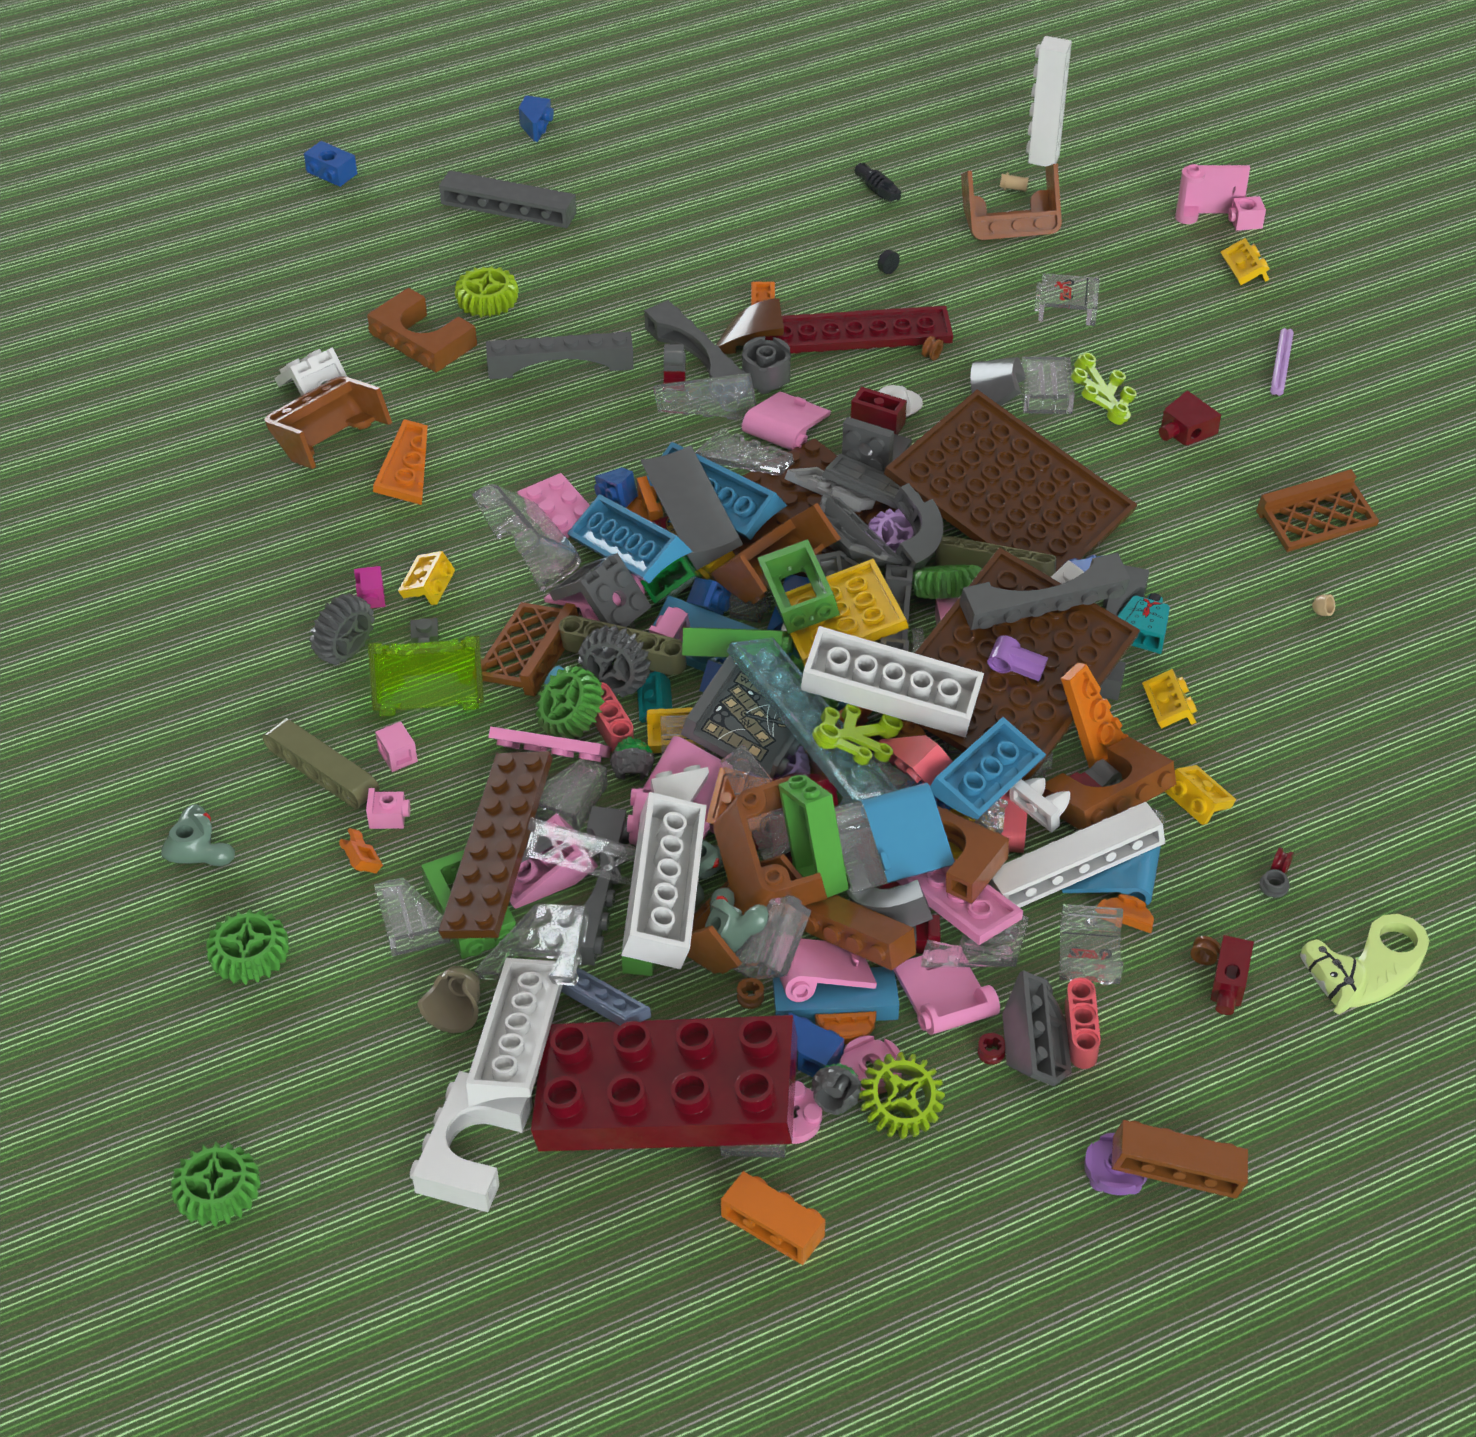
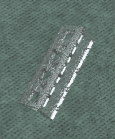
[525,818,636,885]

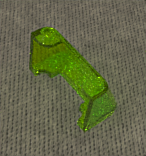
[368,636,484,716]

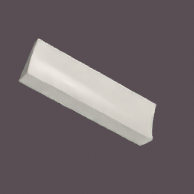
[466,958,567,1107]

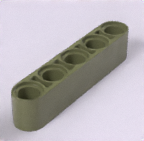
[935,536,1056,577]
[559,616,687,675]
[262,718,380,809]

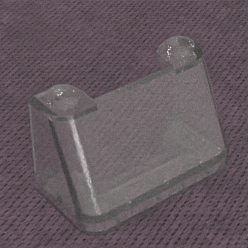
[472,484,581,592]

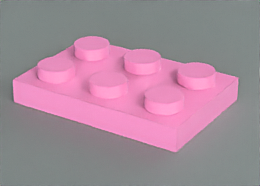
[517,473,590,543]

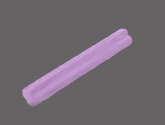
[1270,328,1294,396]

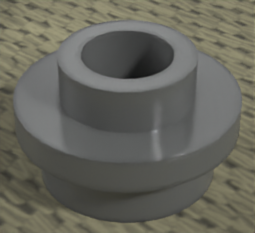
[1259,870,1290,898]

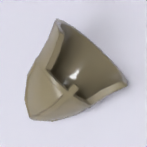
[417,966,480,1033]

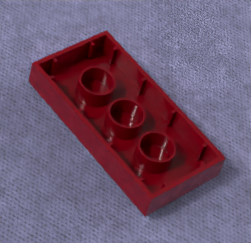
[531,1015,798,1151]

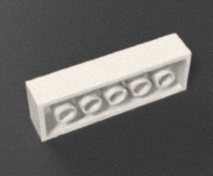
[801,626,984,738]
[621,792,707,969]

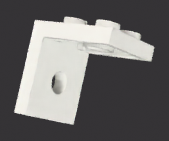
[275,347,347,396]

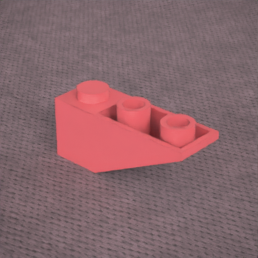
[879,735,953,786]

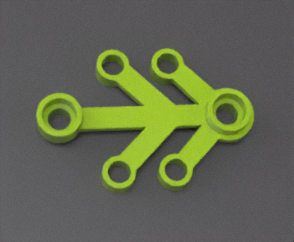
[1071,352,1137,425]
[812,704,903,766]

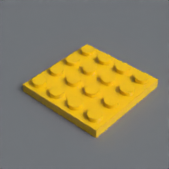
[774,559,909,667]

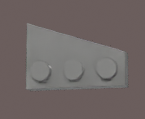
[785,467,876,512]

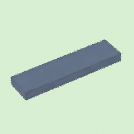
[561,968,651,1025]

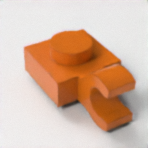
[339,828,383,874]

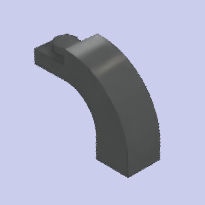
[893,483,943,575]
[846,864,933,927]

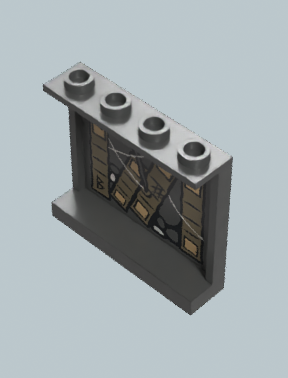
[681,644,825,780]

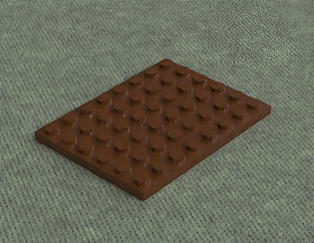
[884,389,1138,572]
[915,547,1140,781]

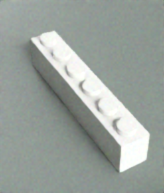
[1026,36,1072,167]
[990,802,1165,908]

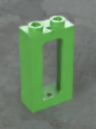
[758,539,840,634]
[682,627,794,659]
[778,775,849,898]
[421,850,518,960]

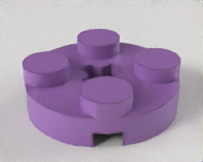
[1084,1133,1148,1195]

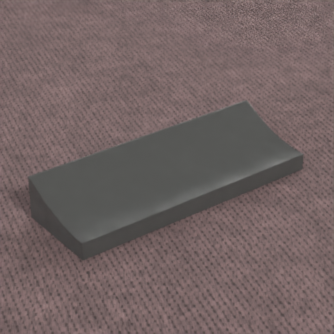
[640,445,743,570]

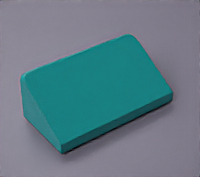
[637,671,673,723]

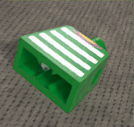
[640,555,702,604]

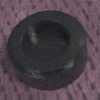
[878,249,900,274]

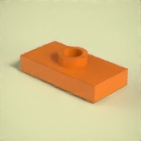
[751,282,775,305]

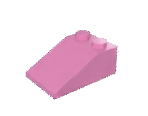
[510,813,598,909]

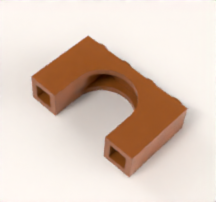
[367,287,477,373]
[1042,736,1176,830]
[870,806,1009,904]

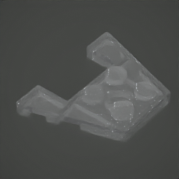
[474,904,589,985]
[921,916,1029,968]

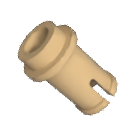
[1000,172,1028,192]

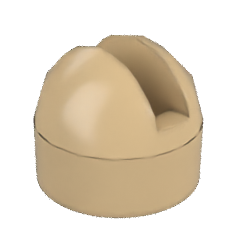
[1312,594,1335,616]

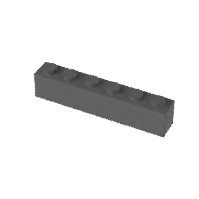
[439,170,577,228]

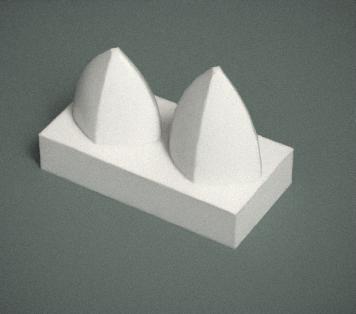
[1009,778,1070,833]

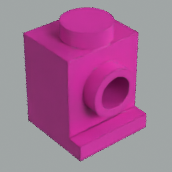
[354,566,386,608]

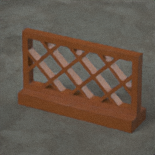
[1256,469,1379,552]
[473,602,579,697]

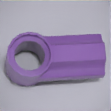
[987,636,1048,681]

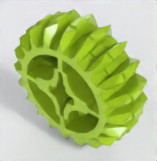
[455,266,519,318]
[859,1052,945,1139]

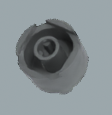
[742,337,791,394]

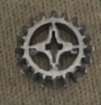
[309,593,375,665]
[577,625,651,698]

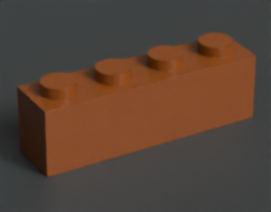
[800,895,916,970]
[1112,1120,1248,1199]

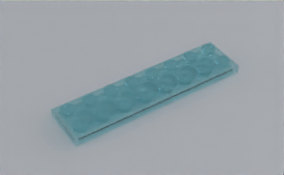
[727,638,897,808]

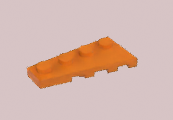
[373,419,428,505]
[1061,663,1128,769]

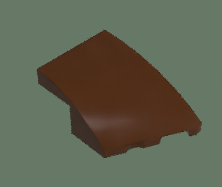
[716,298,784,354]

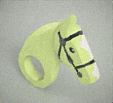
[1300,914,1429,1015]

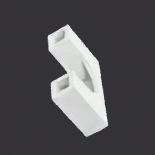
[410,1071,533,1212]

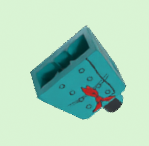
[1118,593,1170,654]

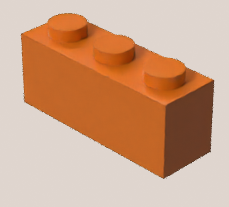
[721,1171,825,1265]

